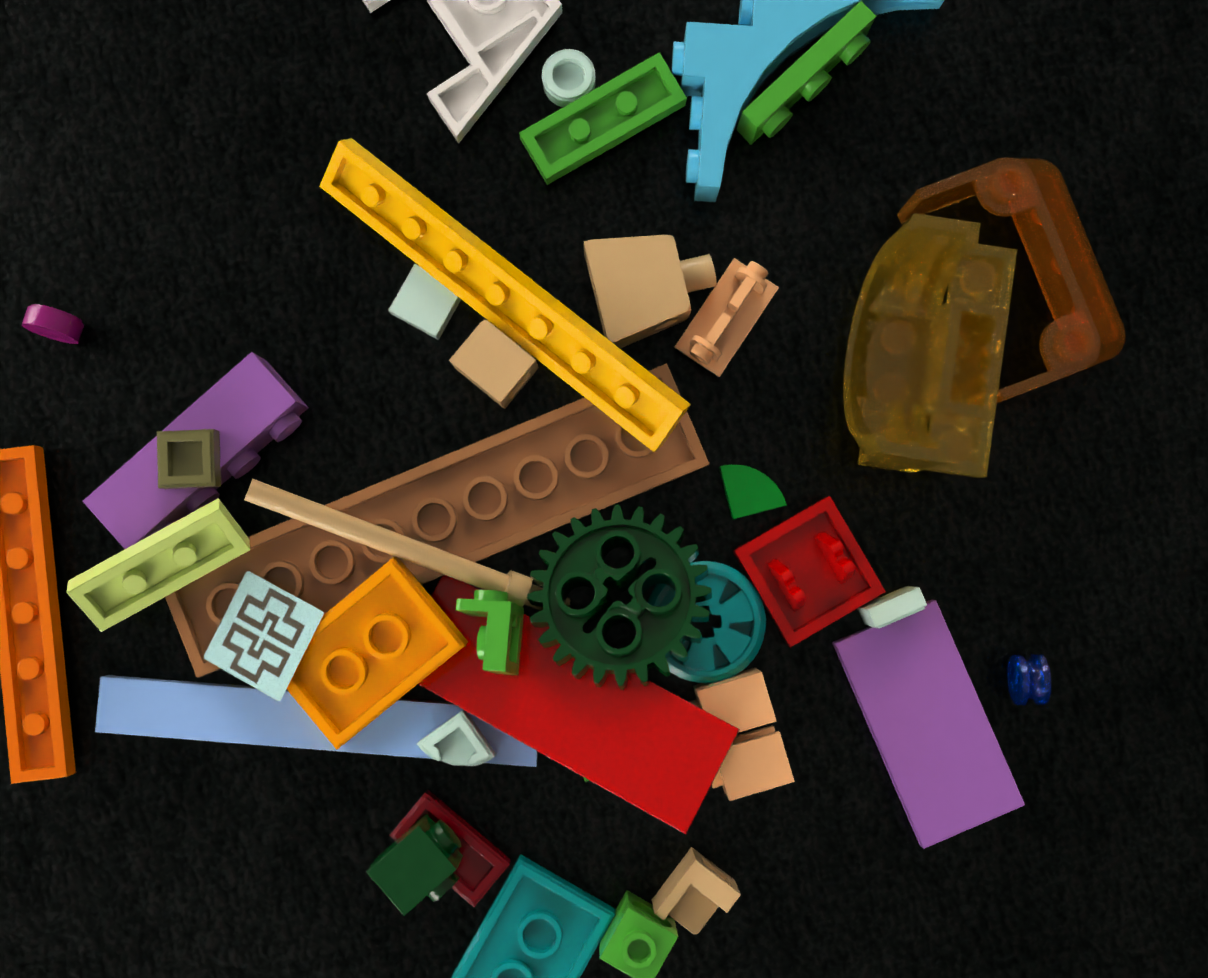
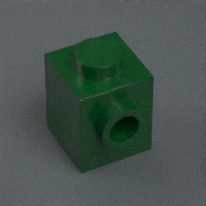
[366,814,463,916]

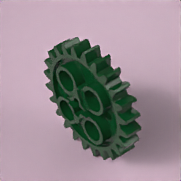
[527,505,712,690]

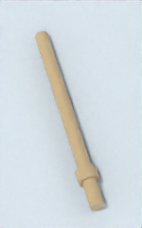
[244,479,570,611]

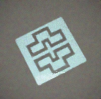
[204,571,324,701]

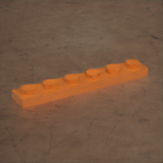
[0,445,76,784]

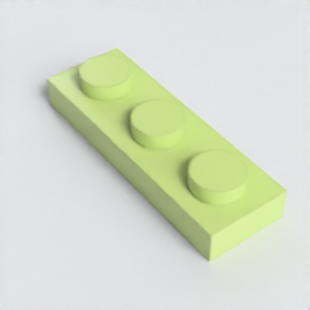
[66,498,250,632]

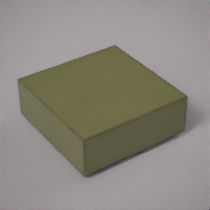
[157,429,221,489]

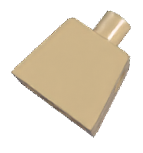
[584,235,717,348]

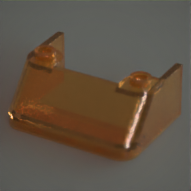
[897,157,1126,411]

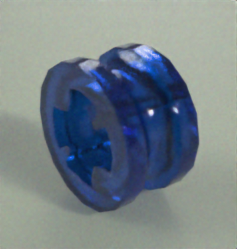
[1007,655,1051,705]

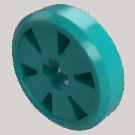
[647,561,766,683]

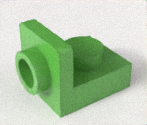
[456,590,524,675]

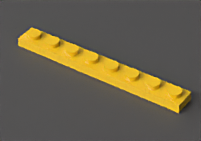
[319,138,691,452]

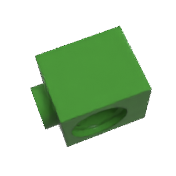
[599,890,678,978]

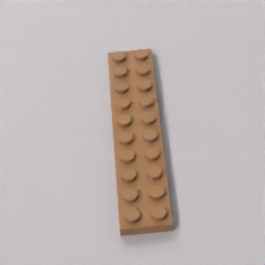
[165,363,709,678]

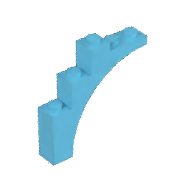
[671,0,944,202]

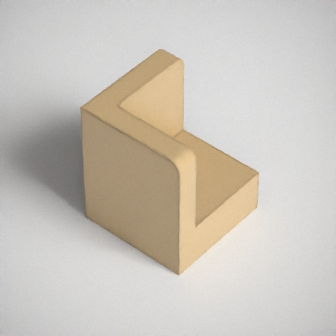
[449,320,539,409]
[652,847,741,934]

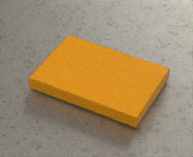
[287,557,468,749]

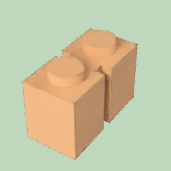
[690,667,795,801]

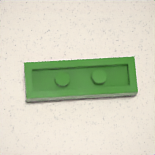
[736,1,876,145]
[519,52,687,185]

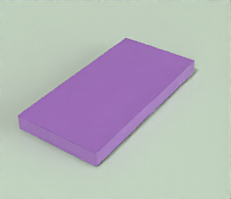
[832,600,1025,849]

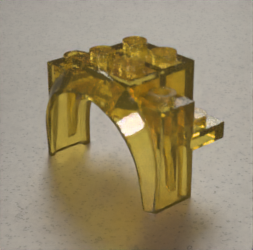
[843,213,1017,478]

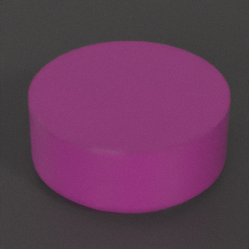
[22,304,84,344]

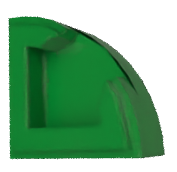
[718,465,787,520]

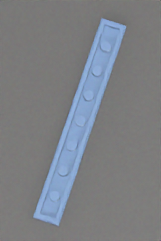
[95,675,538,767]

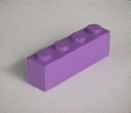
[83,352,308,549]

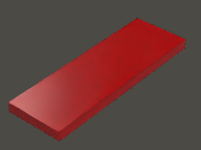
[419,575,740,834]

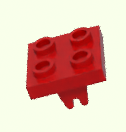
[733,496,886,647]

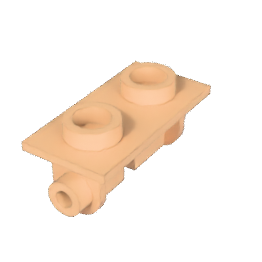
[674,258,779,377]

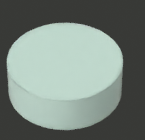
[542,49,595,107]

